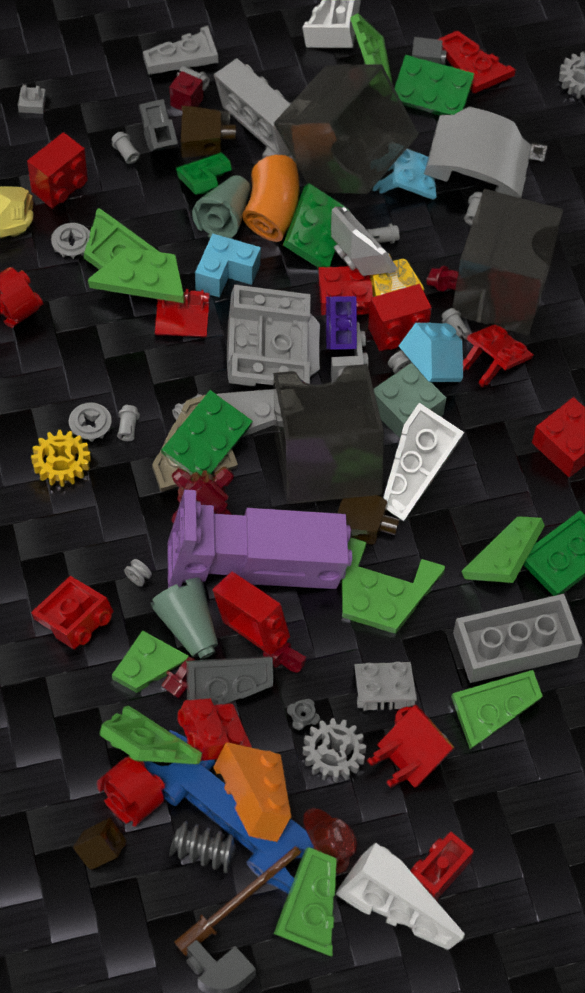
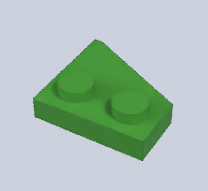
[112,631,189,693]

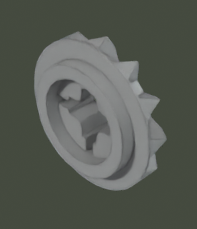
[51,223,90,259]
[69,403,112,442]

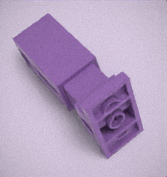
[168,490,352,589]

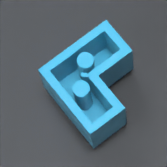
[195,234,261,297]

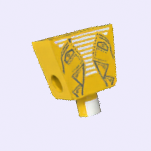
[370,253,424,297]

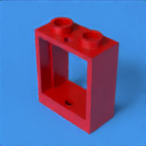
[212,571,290,655]

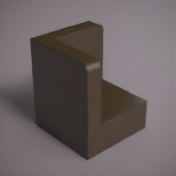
[73,818,127,870]

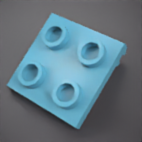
[371,143,436,200]

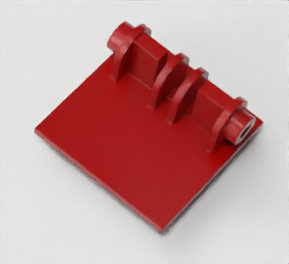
[155,289,210,337]

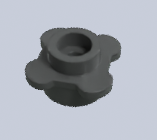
[287,699,320,730]

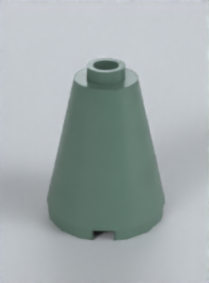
[192,176,251,239]
[150,577,218,660]

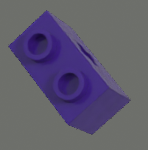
[326,296,357,349]

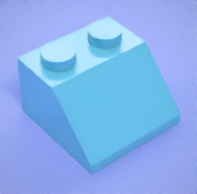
[399,322,463,382]

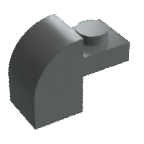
[139,99,178,152]
[187,940,256,993]

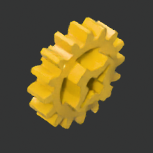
[31,430,91,487]

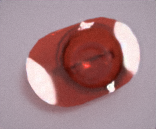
[303,808,357,874]

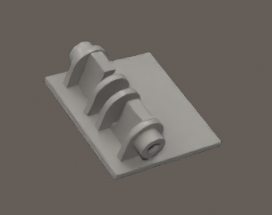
[354,662,416,711]

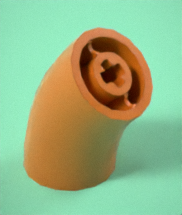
[242,155,300,242]

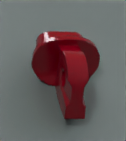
[427,266,469,291]
[263,642,306,672]
[161,657,196,699]

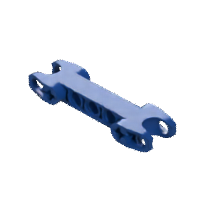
[143,730,323,894]

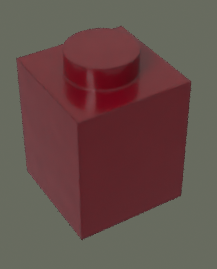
[170,71,203,111]

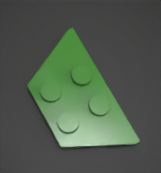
[84,208,159,270]
[88,247,184,303]
[100,706,202,764]

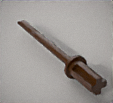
[174,846,301,955]

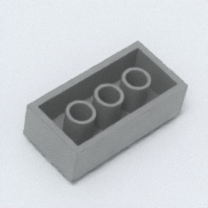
[214,59,304,156]
[453,594,582,683]

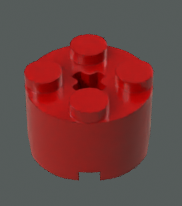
[0,267,43,328]
[97,757,165,826]

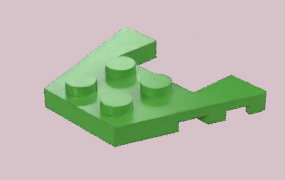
[342,537,445,634]

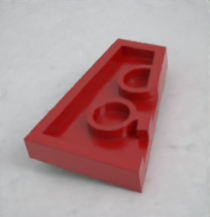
[437,31,516,93]

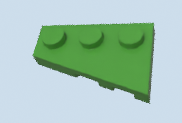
[350,13,393,96]
[461,517,545,583]
[451,670,543,750]
[274,847,336,956]

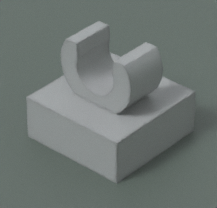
[18,85,46,114]

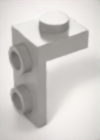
[331,322,368,381]

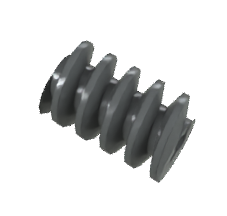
[169,821,236,873]

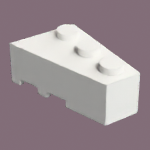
[303,0,361,48]

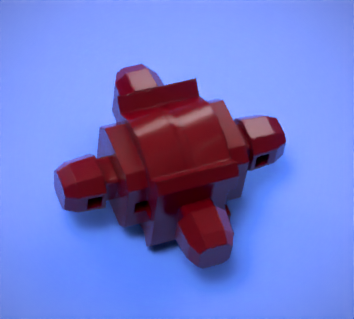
[172,466,234,523]

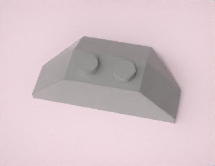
[331,207,398,276]

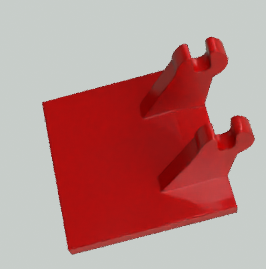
[463,324,533,387]
[367,705,455,788]

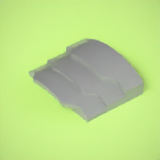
[424,107,532,205]
[227,285,320,387]

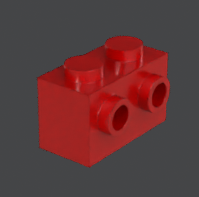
[411,832,474,900]

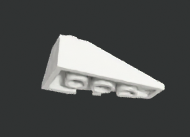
[383,403,464,522]
[336,843,465,950]

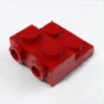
[318,267,373,315]
[31,576,113,649]
[178,698,252,761]

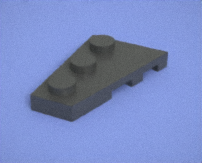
[186,656,273,705]

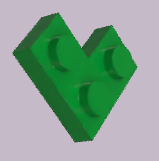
[176,153,232,194]

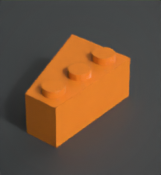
[213,742,291,842]

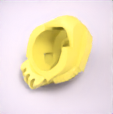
[0,187,33,238]

